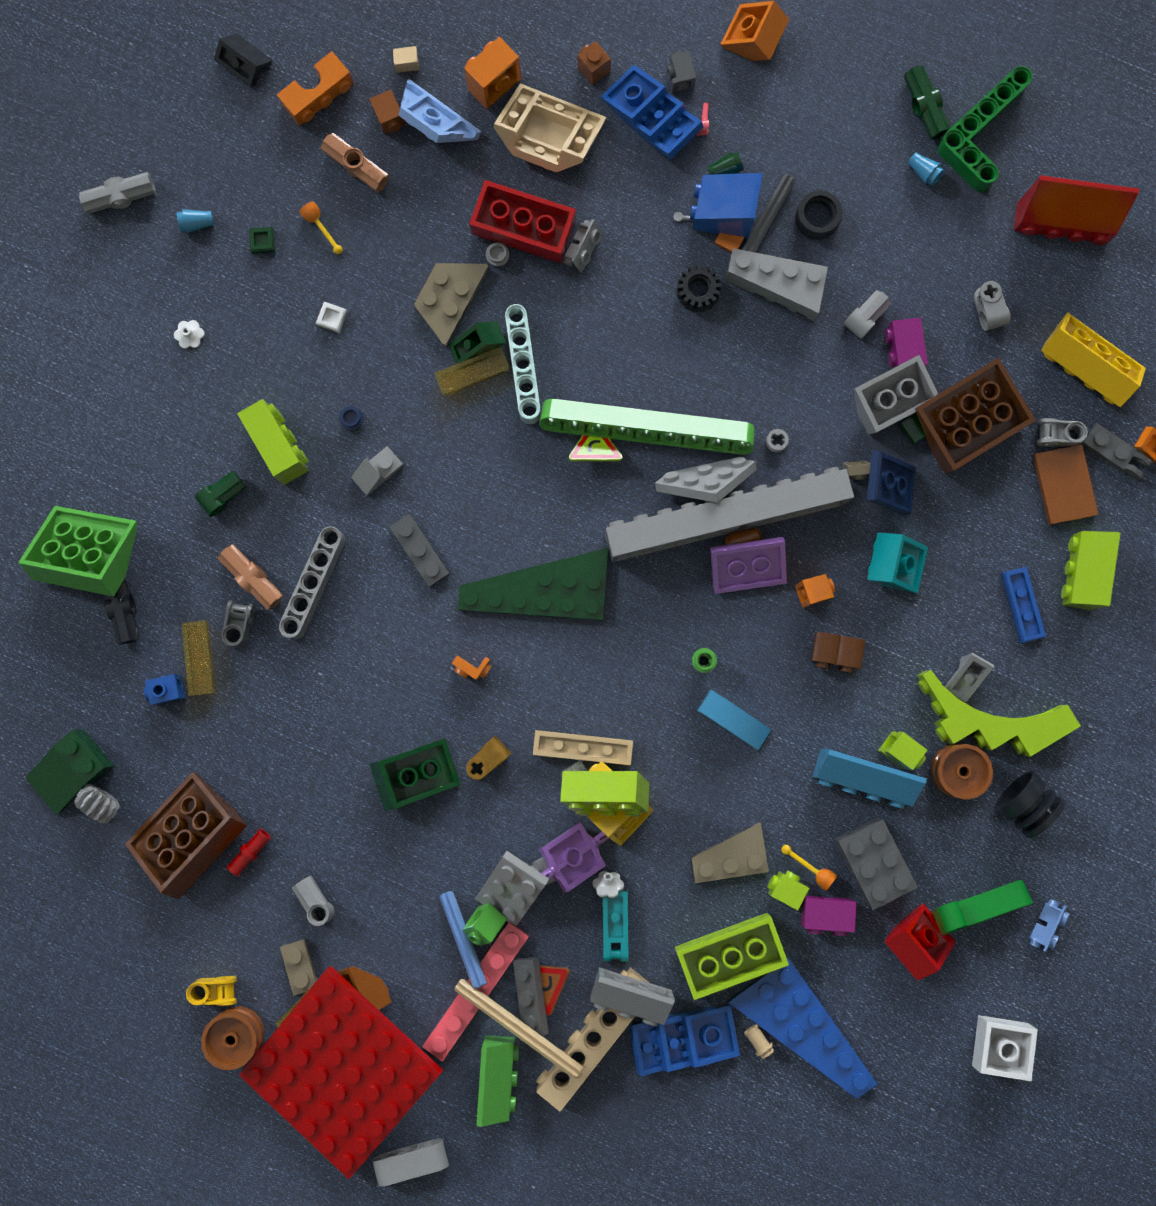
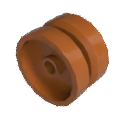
[929,744,993,800]
[201,1006,265,1070]

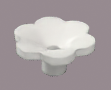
[174,320,205,349]
[593,871,624,898]

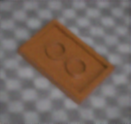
[1032,445,1099,525]

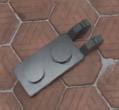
[1081,423,1152,480]

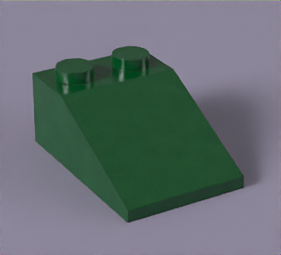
[26,729,114,815]
[369,738,460,811]

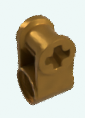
[466,735,512,780]

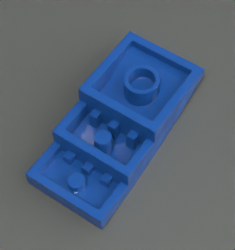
[601,65,704,160]
[629,1005,740,1076]

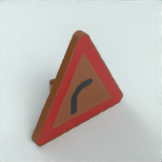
[540,965,570,1016]

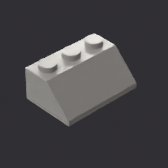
[854,355,938,434]
[590,967,675,1026]

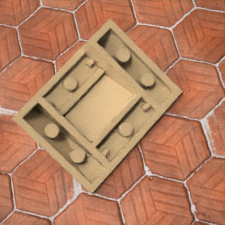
[494,84,607,172]

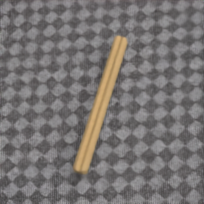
[454,979,583,1079]

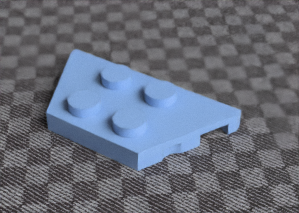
[398,79,482,143]

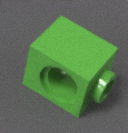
[462,903,507,946]

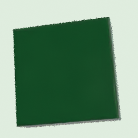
[249,227,276,254]

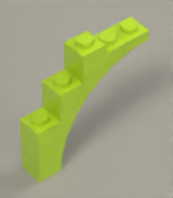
[917,670,1081,757]

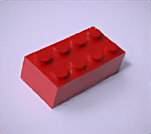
[469,180,576,263]

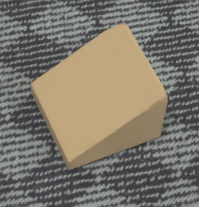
[393,46,419,73]

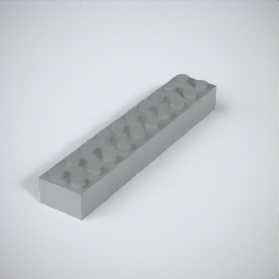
[605,467,854,562]

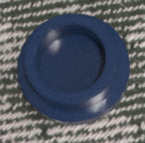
[339,406,364,431]

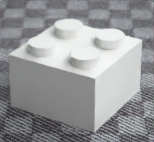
[972,1015,1038,1081]

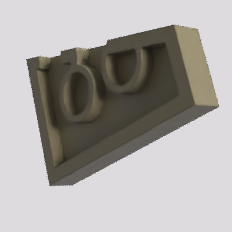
[691,822,769,883]

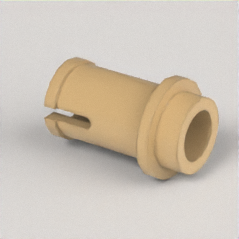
[744,1024,774,1059]

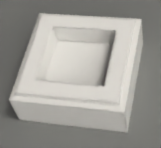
[316,302,348,334]

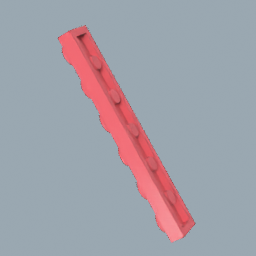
[422,922,529,1061]

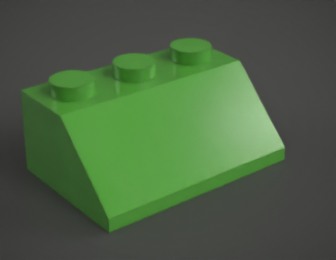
[477,1035,519,1127]

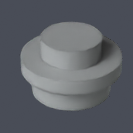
[486,243,509,267]

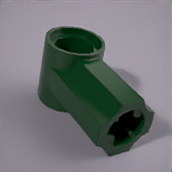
[195,470,247,517]

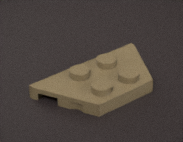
[414,263,489,348]

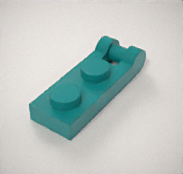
[603,891,628,962]

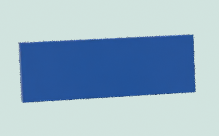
[1001,567,1046,643]

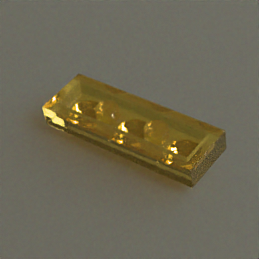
[434,347,510,397]
[181,620,215,696]

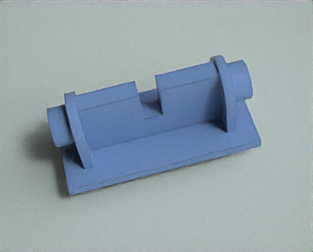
[1029,899,1070,952]

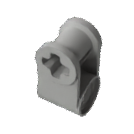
[973,281,1011,331]
[1036,418,1088,447]

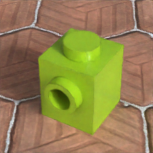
[767,870,809,910]

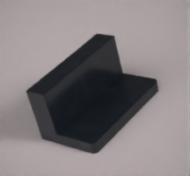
[214,34,273,87]

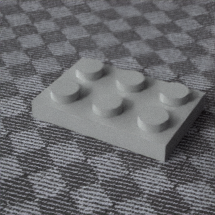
[475,851,549,926]

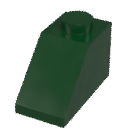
[449,321,506,366]

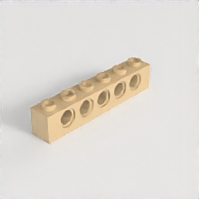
[536,967,649,1111]

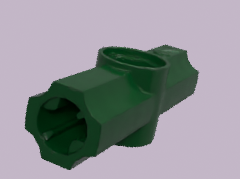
[903,65,950,140]

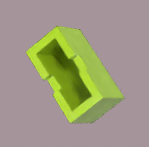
[878,731,927,770]

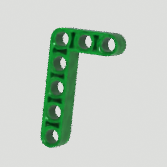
[938,66,1033,192]

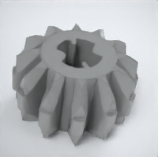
[74,784,120,823]

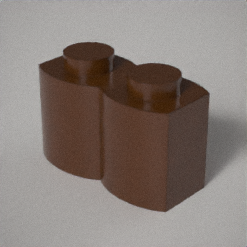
[810,632,866,673]

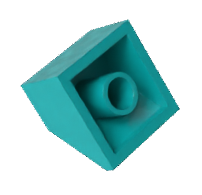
[867,533,928,594]

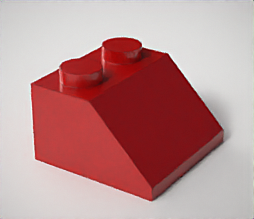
[885,903,956,981]

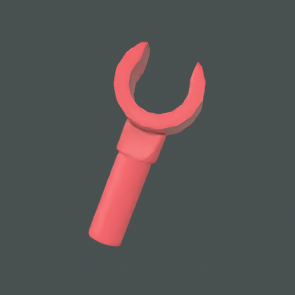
[696,103,709,136]

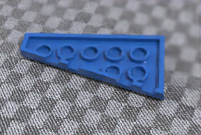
[727,957,877,1099]

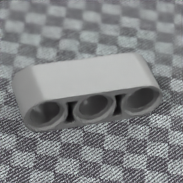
[372,1138,449,1187]

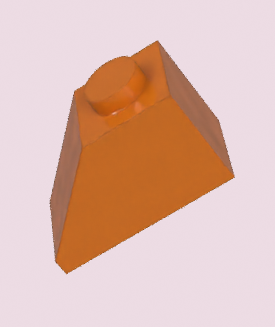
[795,574,835,608]

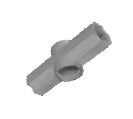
[79,172,156,214]

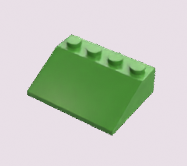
[18,506,138,597]

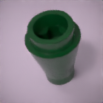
[707,152,744,175]

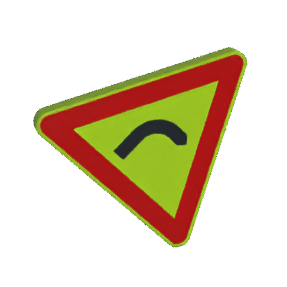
[569,435,622,462]

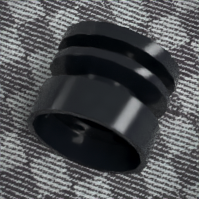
[995,771,1066,838]

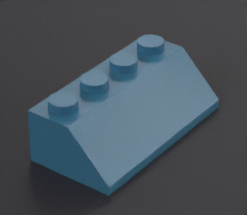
[813,749,927,809]

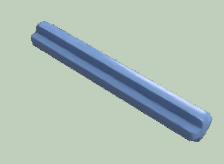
[440,891,487,988]

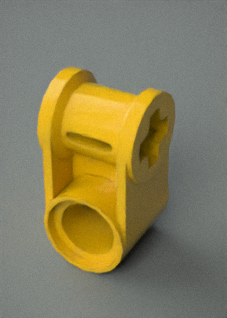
[186,976,237,1006]

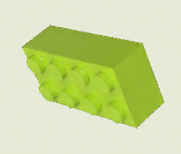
[675,913,789,1000]

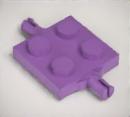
[538,823,609,893]

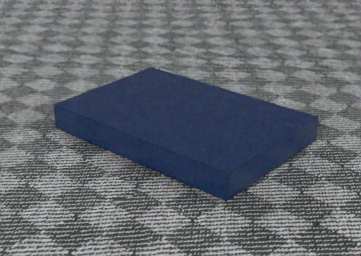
[867,451,916,515]

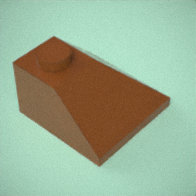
[337,966,392,1010]

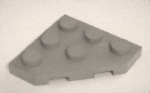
[655,457,757,503]

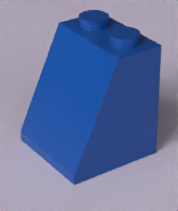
[689,173,763,240]

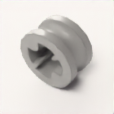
[766,429,789,453]

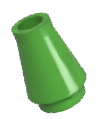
[692,648,717,673]

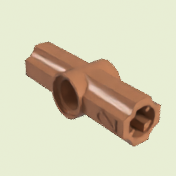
[321,133,390,193]
[218,544,284,610]

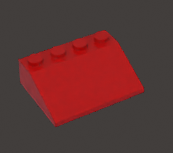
[1014,175,1139,245]

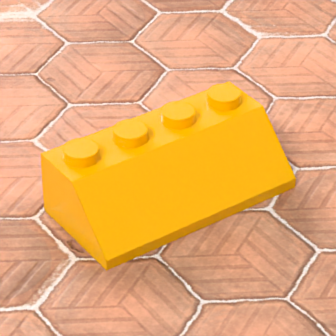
[1041,312,1146,407]

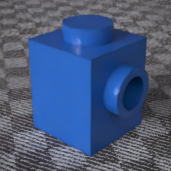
[144,674,186,705]

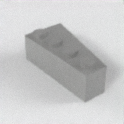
[726,248,828,321]

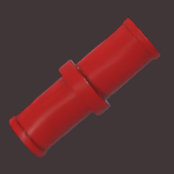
[227,828,271,876]

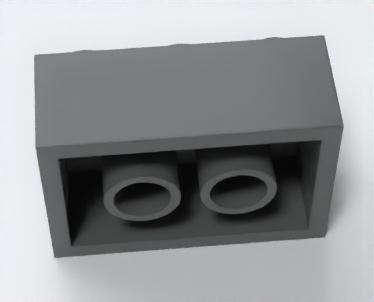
[833,817,918,910]

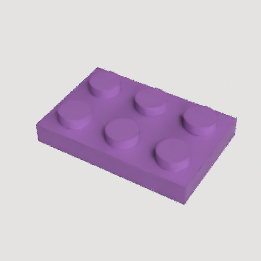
[710,537,787,594]

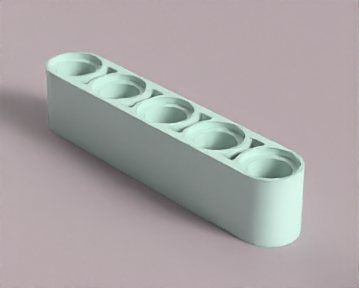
[505,304,541,424]

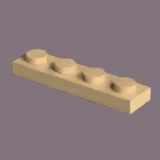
[533,730,633,765]

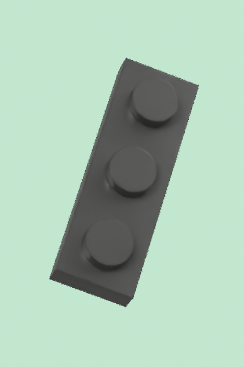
[390,514,450,587]
[513,958,548,1036]

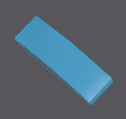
[697,690,771,750]

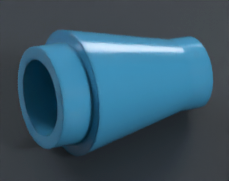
[908,152,945,186]
[177,209,214,233]

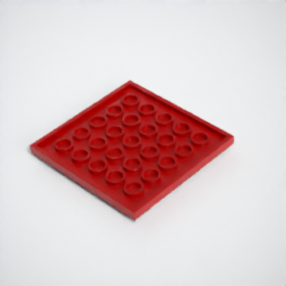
[239,966,443,1179]

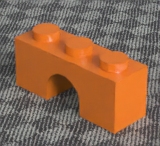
[277,52,354,126]

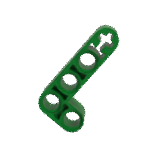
[932,879,1033,936]

